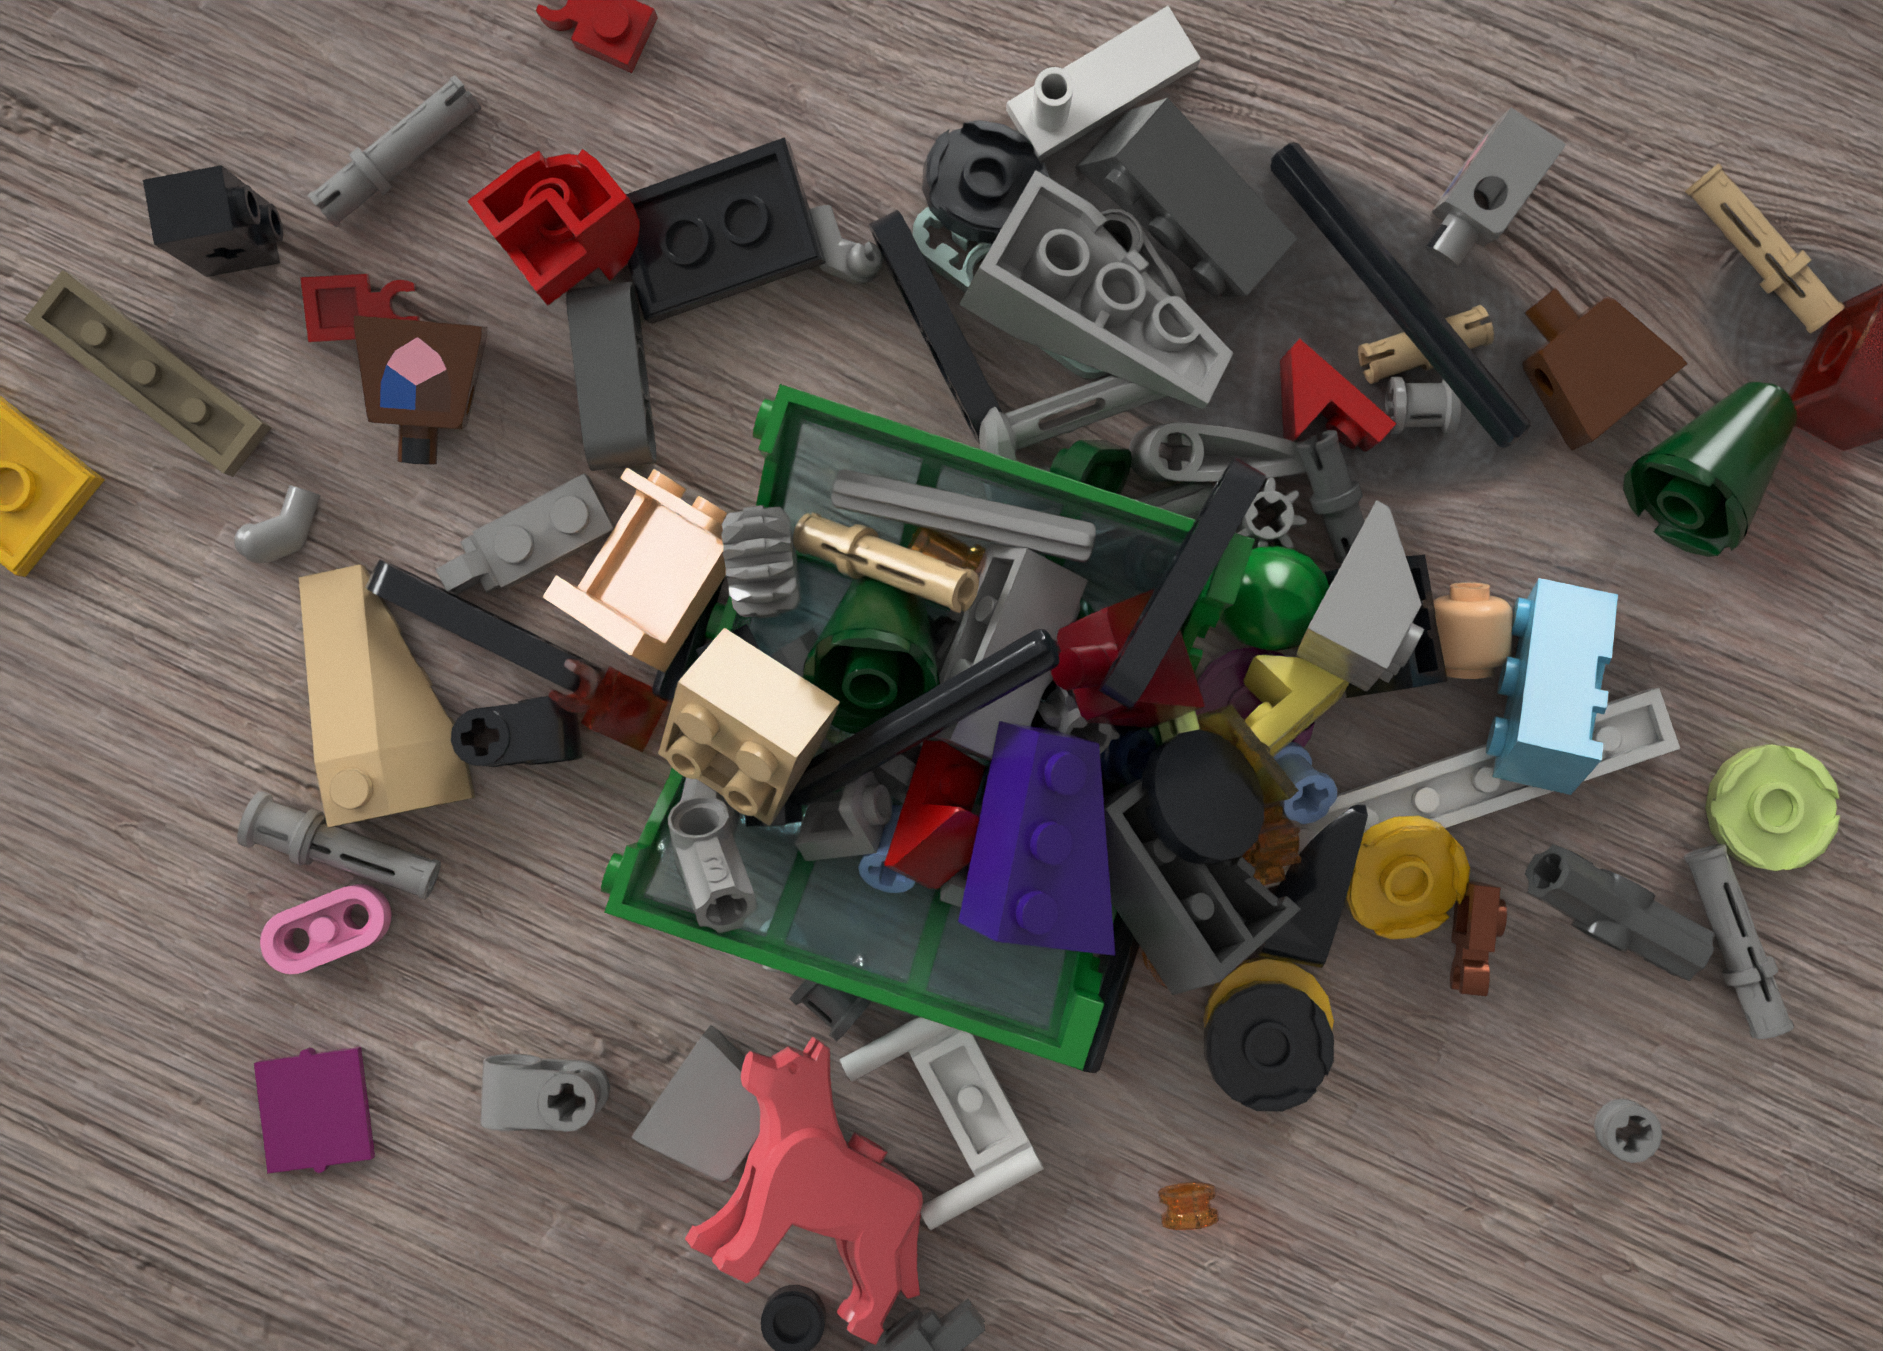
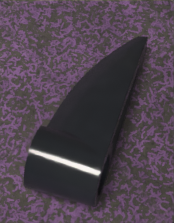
[1255,805,1368,968]

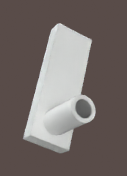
[1006,6,1201,162]

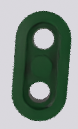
[1049,440,1132,495]

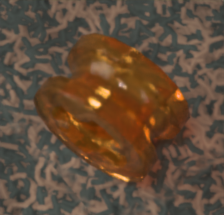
[1158,1182,1219,1230]

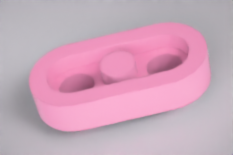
[260,884,392,974]

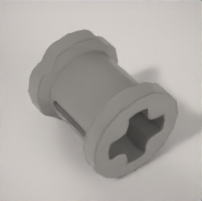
[1385,377,1462,434]

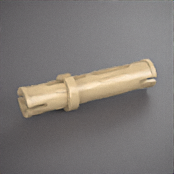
[1685,163,1845,334]
[793,512,979,613]

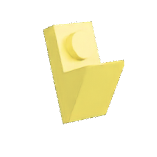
[1238,655,1349,772]

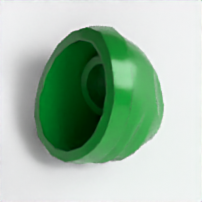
[1219,546,1329,651]

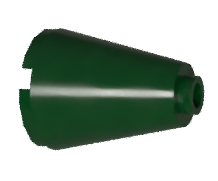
[1623,382,1797,557]
[802,576,940,734]

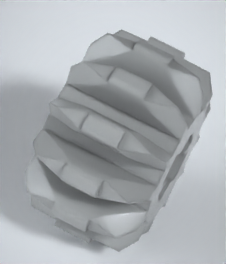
[721,505,801,619]

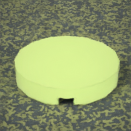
[1705,744,1840,871]

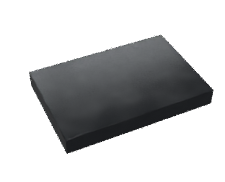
[626,137,826,324]

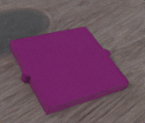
[254,1047,375,1174]

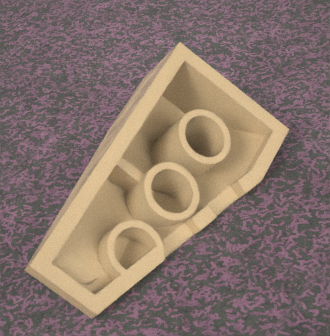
[299,564,475,827]

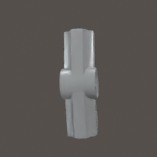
[668,778,757,934]

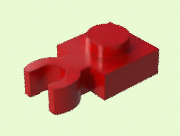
[536,0,658,74]
[300,274,420,342]

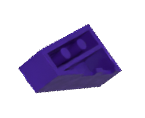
[958,721,1115,956]

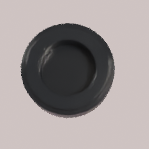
[761,1285,826,1351]

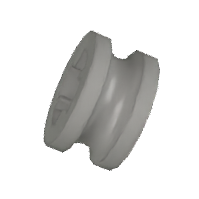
[1594,1098,1662,1163]

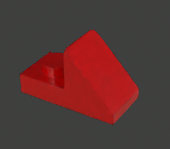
[1280,338,1397,452]
[883,740,985,889]

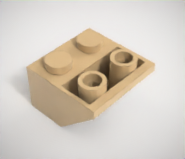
[658,628,840,826]

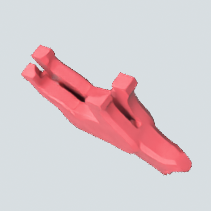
[685,1037,923,1345]

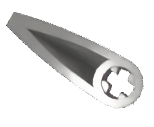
[1129,422,1307,482]

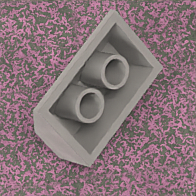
[1296,500,1424,692]

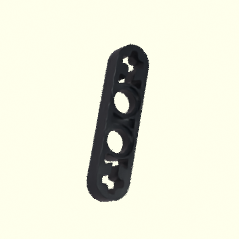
[869,210,1002,444]
[1098,457,1266,709]
[365,559,602,697]

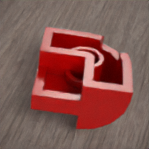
[467,149,640,306]

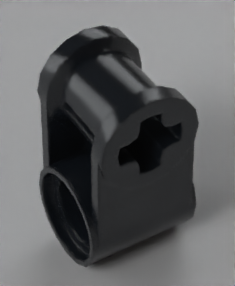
[451,695,583,767]

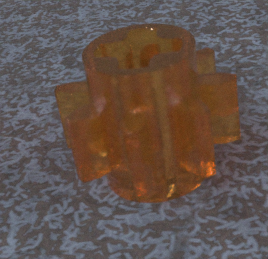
[1242,805,1302,886]

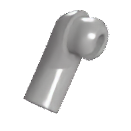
[810,205,883,284]
[234,485,321,563]

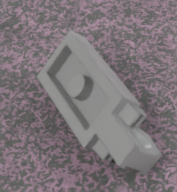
[435,473,615,595]

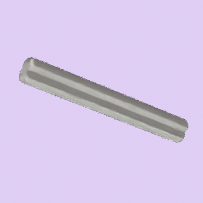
[831,469,1096,562]

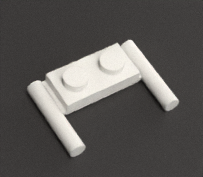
[840,1017,1044,1230]

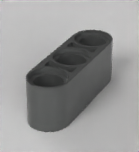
[566,282,656,471]

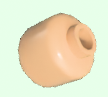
[1433,583,1513,679]

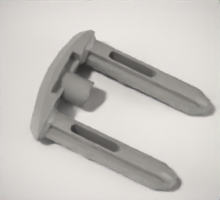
[979,375,1214,566]

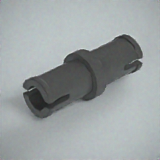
[1296,430,1365,564]

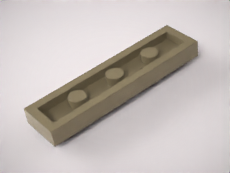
[24,270,272,477]

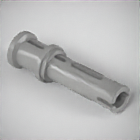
[237,791,441,900]

